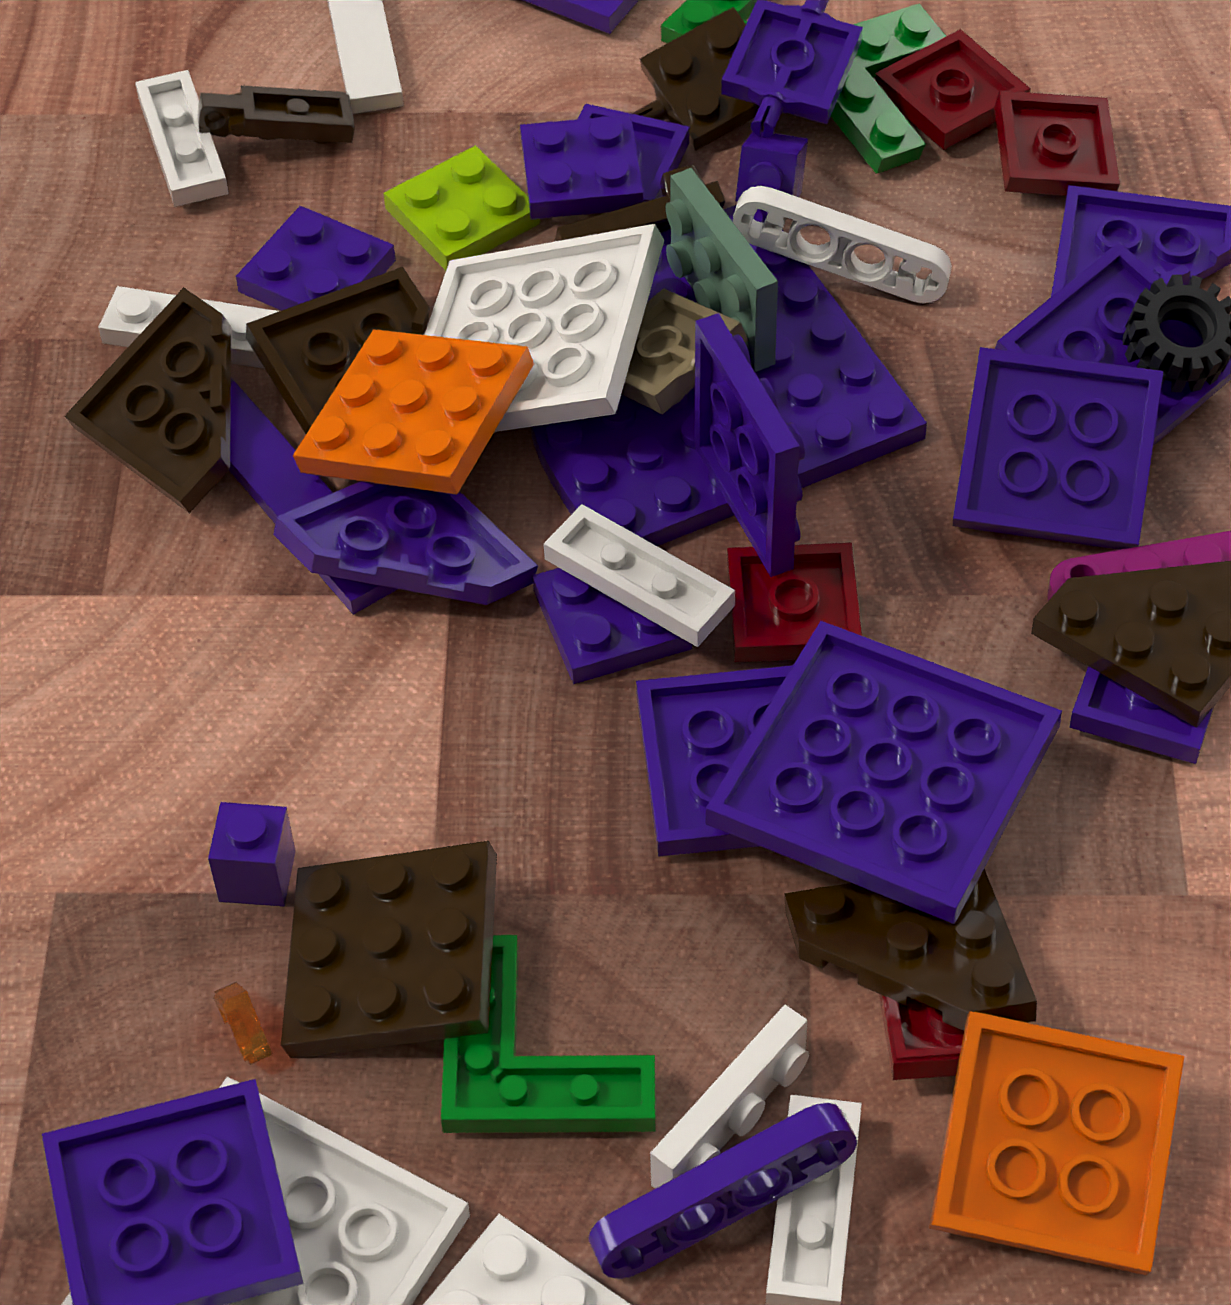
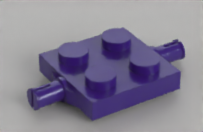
[721,0,863,138]

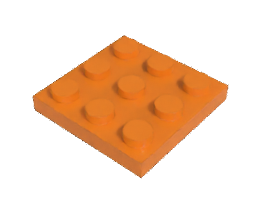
[293,329,534,494]
[929,1011,1184,1275]

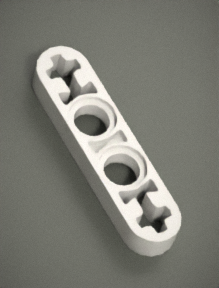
[733,186,952,303]

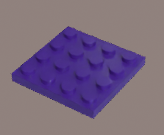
[705,621,1062,924]

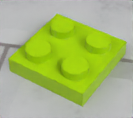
[384,145,540,270]

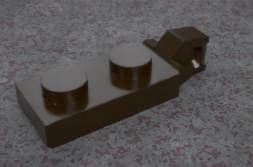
[198,85,355,144]

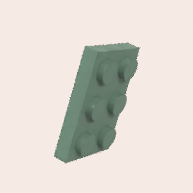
[666,168,778,372]

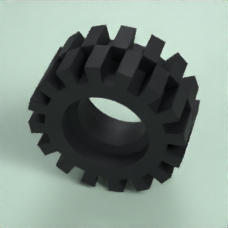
[1123,274,1231,393]

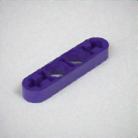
[588,1103,857,1279]

